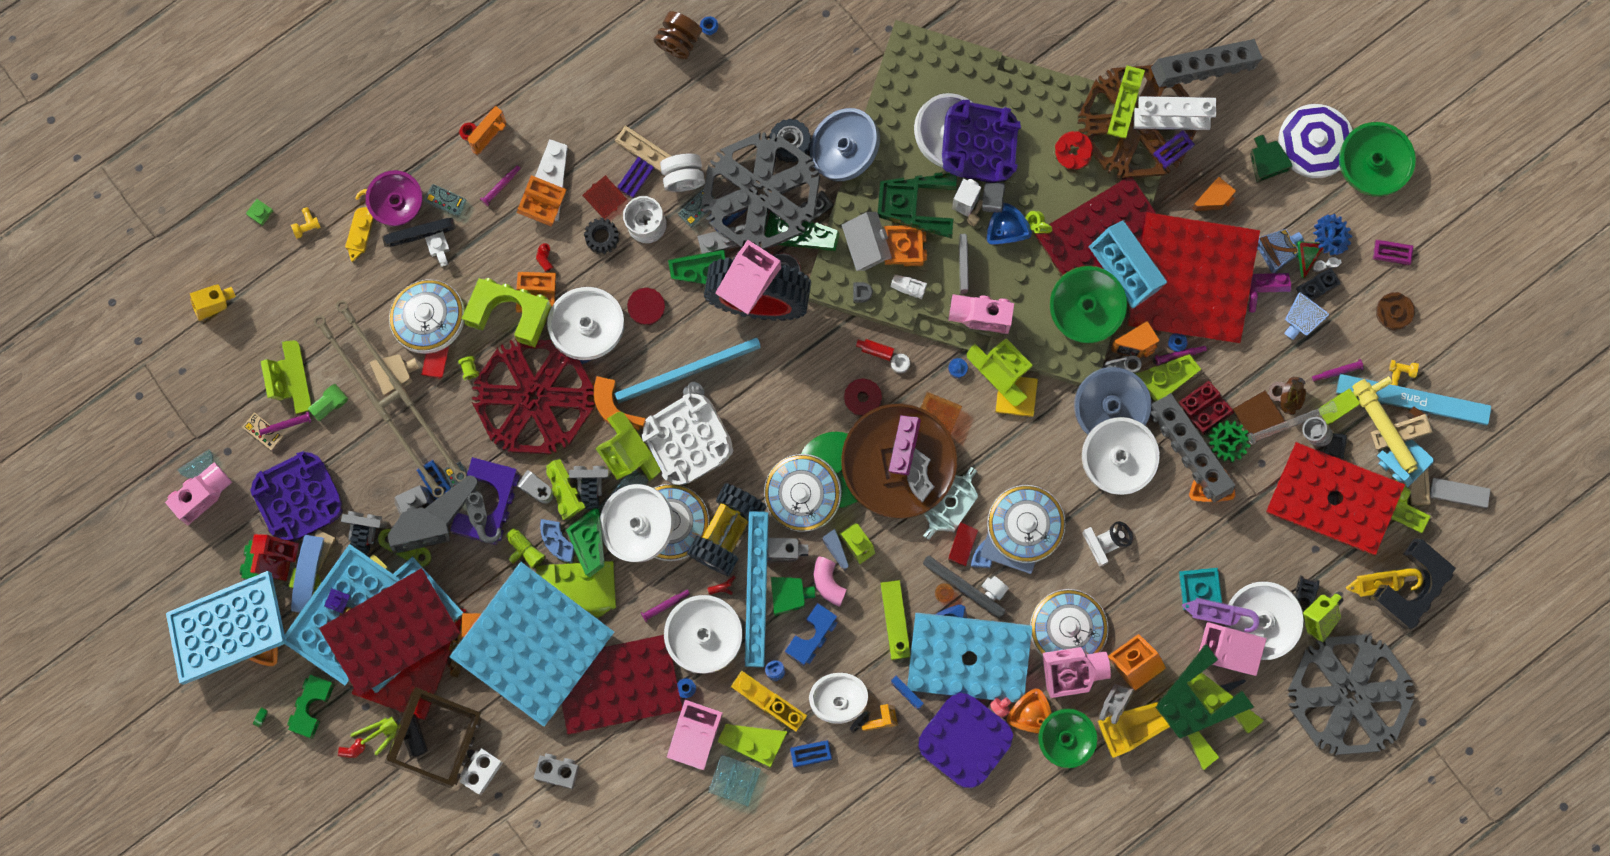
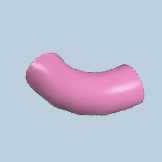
[813,557,847,607]

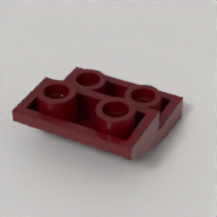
[1178,381,1234,435]

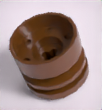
[653,11,702,59]

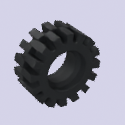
[584,218,619,254]

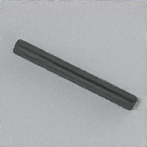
[923,556,1006,618]

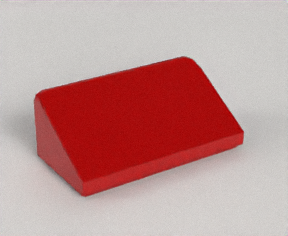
[421,346,449,379]
[948,522,978,567]

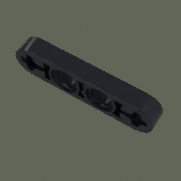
[382,218,456,248]

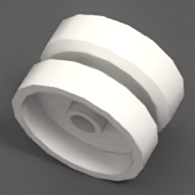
[660,154,705,192]

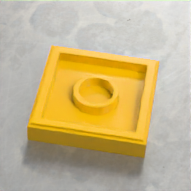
[995,377,1038,417]

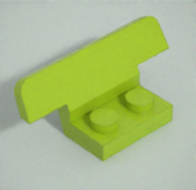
[967,338,1033,406]
[261,340,311,414]
[595,412,661,480]

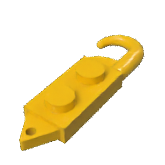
[345,189,374,262]
[1346,568,1423,597]

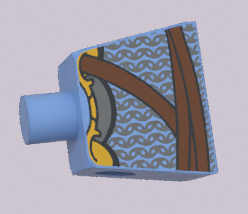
[1257,229,1304,273]

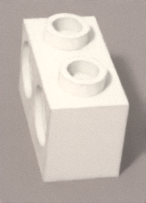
[952,179,981,217]
[459,748,503,795]

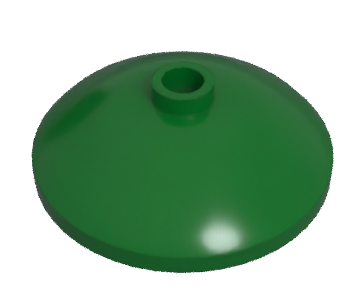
[1038,709,1097,768]

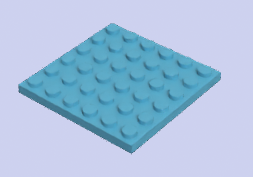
[449,562,614,727]

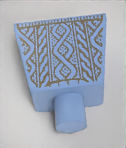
[1284,293,1329,340]

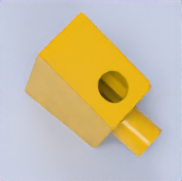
[189,284,236,321]

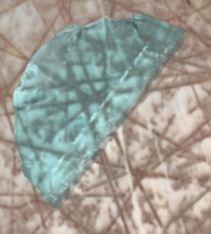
[177,449,214,479]

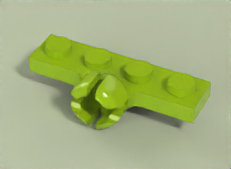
[1391,487,1430,533]

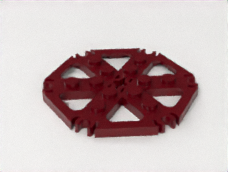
[471,339,594,454]

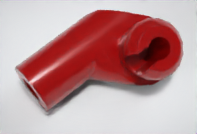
[536,243,553,273]
[338,738,366,758]

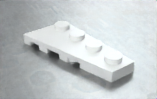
[535,139,568,222]

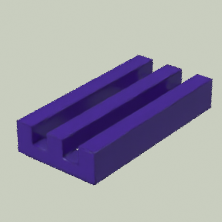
[1153,131,1195,169]
[617,157,654,198]

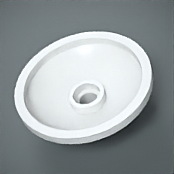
[809,673,868,724]

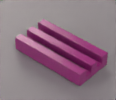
[1372,240,1414,265]

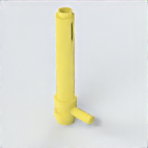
[1352,376,1418,474]

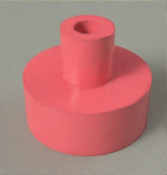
[990,697,1011,718]

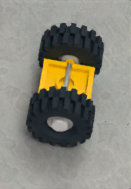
[687,483,767,576]

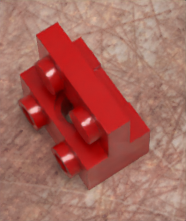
[250,534,299,581]

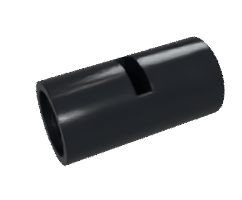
[397,714,428,758]

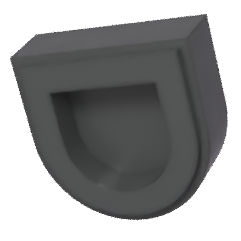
[853,282,873,303]

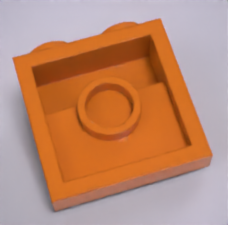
[884,225,927,266]

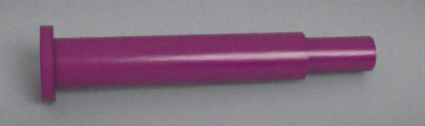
[480,165,521,207]
[1155,345,1206,366]
[1312,359,1364,382]
[259,412,311,436]
[641,590,690,623]

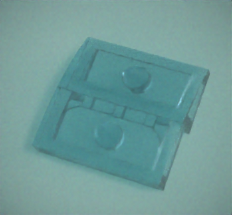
[708,755,761,806]

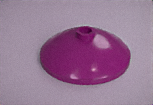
[365,170,423,226]

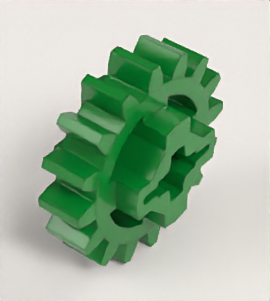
[1208,420,1251,463]

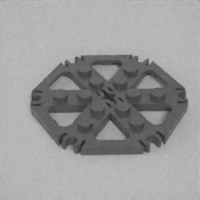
[702,132,820,250]
[1287,634,1414,755]

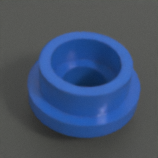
[700,16,719,35]
[1168,333,1188,352]
[677,678,696,698]

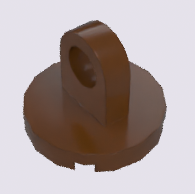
[1269,376,1307,415]

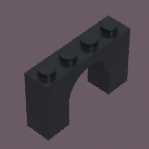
[1369,539,1456,630]

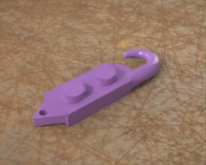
[1182,598,1260,633]

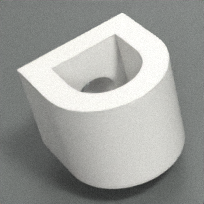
[981,576,1009,601]

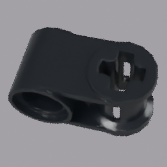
[1295,575,1320,612]

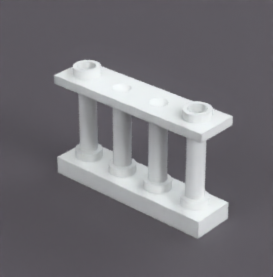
[1134,97,1216,130]

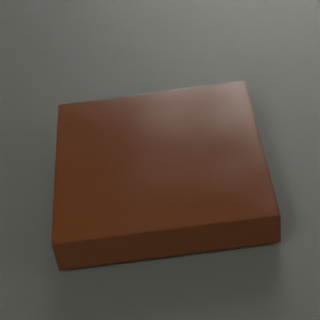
[1233,390,1285,442]

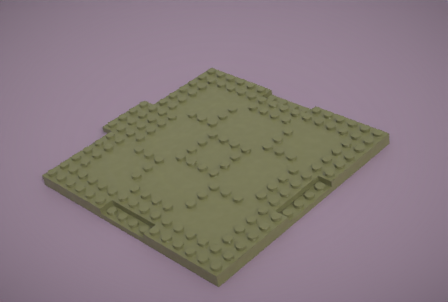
[809,20,1176,386]

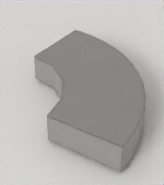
[907,448,934,503]

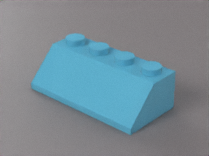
[1089,221,1167,309]

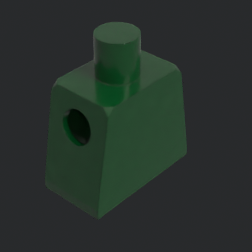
[1250,135,1293,183]

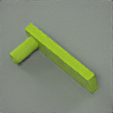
[880,580,911,660]

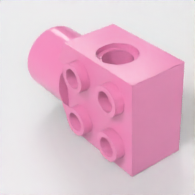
[949,294,1014,334]
[165,462,232,525]
[1043,647,1111,698]

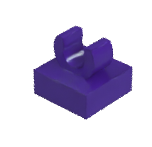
[324,588,350,614]

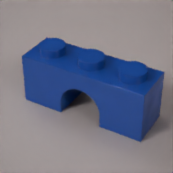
[785,603,838,666]

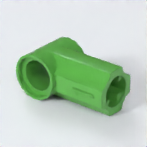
[308,384,348,422]

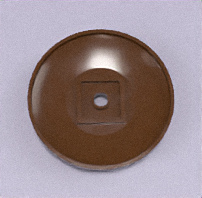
[841,404,957,519]

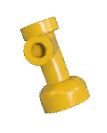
[291,207,321,239]
[1389,360,1419,386]

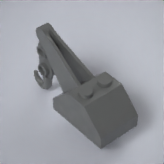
[388,475,501,554]

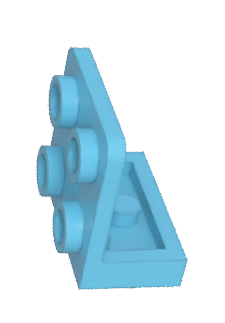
[1377,440,1434,488]

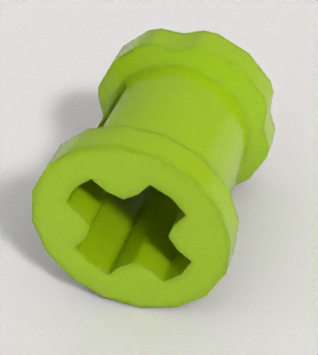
[458,356,480,380]

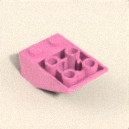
[716,240,781,315]
[1199,622,1267,676]
[667,700,723,770]

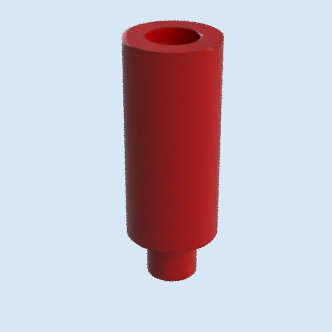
[856,339,895,361]

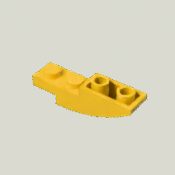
[731,671,807,732]

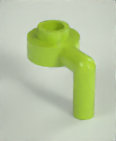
[1026,211,1052,233]

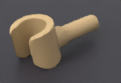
[967,200,983,227]

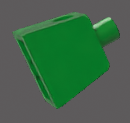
[770,577,815,616]

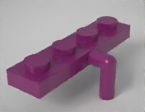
[1248,273,1291,313]

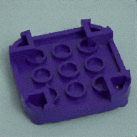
[942,100,1021,183]
[250,451,343,542]
[918,693,1013,788]

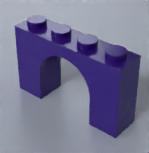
[450,457,520,545]

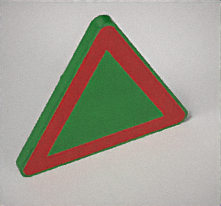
[1297,241,1324,278]

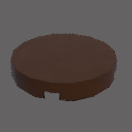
[1376,292,1415,330]

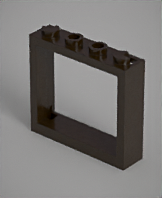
[384,687,482,788]

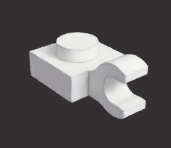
[425,232,450,267]

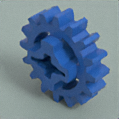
[1313,214,1352,256]

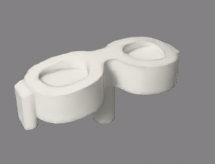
[1313,257,1342,272]

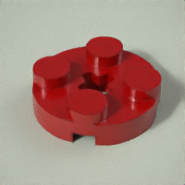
[1055,131,1094,170]

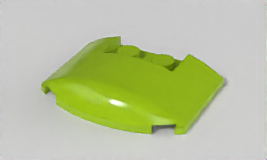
[536,561,616,618]

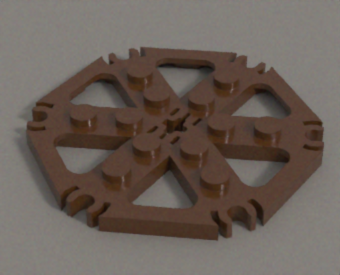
[1077,65,1197,179]

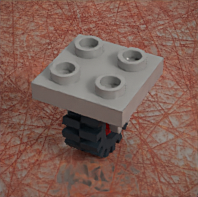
[569,466,611,509]
[341,511,387,556]

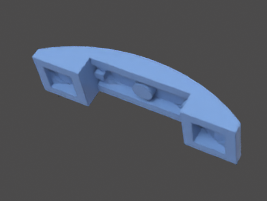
[291,535,325,613]

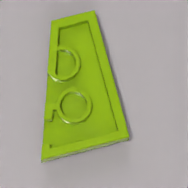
[1135,355,1201,402]
[546,459,585,520]
[718,724,787,768]

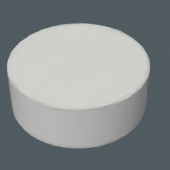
[891,354,910,374]

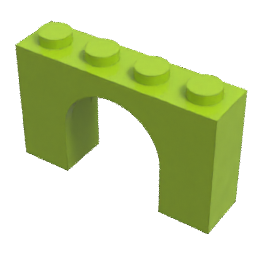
[462,278,552,347]

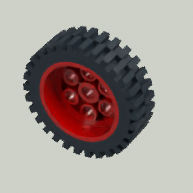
[704,257,812,321]

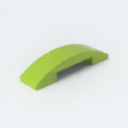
[1107,65,1145,139]

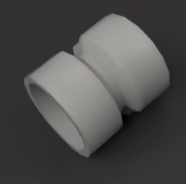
[1302,417,1333,447]

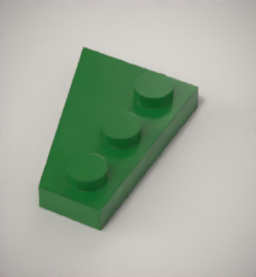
[668,250,725,284]
[566,508,605,577]

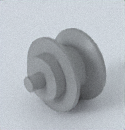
[683,382,704,395]

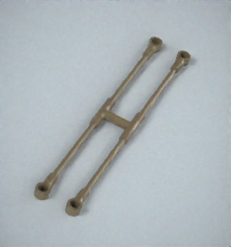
[314,300,467,498]

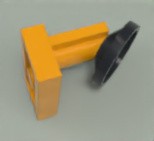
[849,704,898,733]

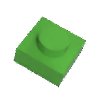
[246,199,273,226]

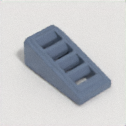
[823,529,848,571]

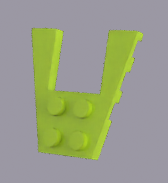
[1187,673,1264,770]

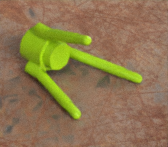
[350,717,398,755]

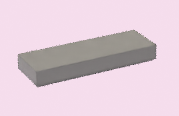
[959,234,969,294]
[1430,478,1491,508]

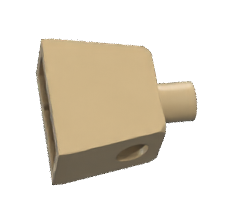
[370,355,419,397]

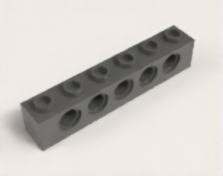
[1151,39,1263,88]
[1150,393,1235,503]

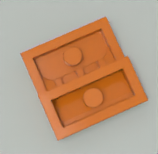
[516,175,567,227]
[516,272,556,313]

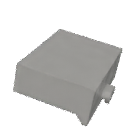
[842,212,892,271]

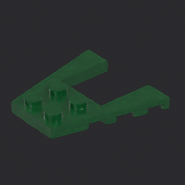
[877,172,957,239]
[1155,644,1254,739]

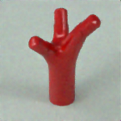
[707,575,736,595]

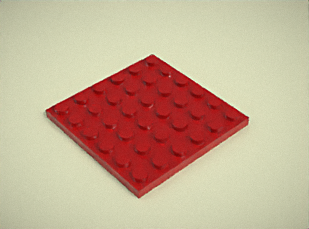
[1127,212,1260,343]

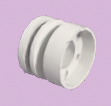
[623,196,667,243]

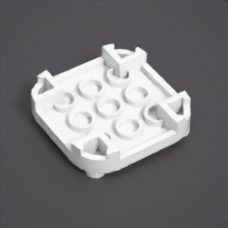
[641,394,733,485]

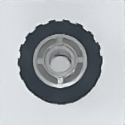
[769,119,811,163]

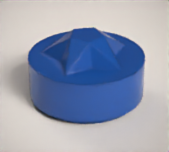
[948,358,968,378]
[765,661,785,681]

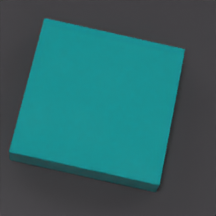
[1179,568,1222,611]

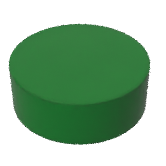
[253,707,268,728]

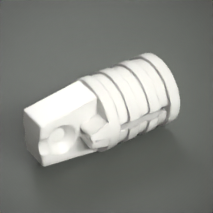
[891,275,927,299]

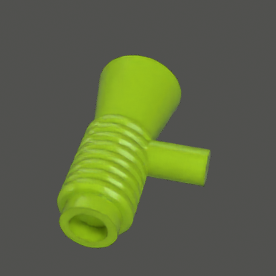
[506,528,546,569]

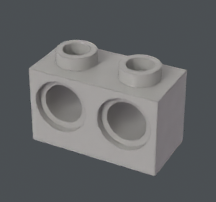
[534,753,579,789]

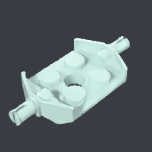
[923,467,978,540]

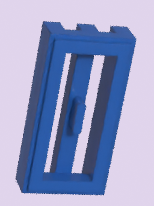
[891,675,924,710]
[790,740,832,768]

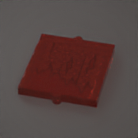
[582,175,627,219]

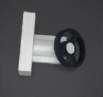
[1082,521,1133,567]

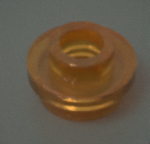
[935,583,954,603]

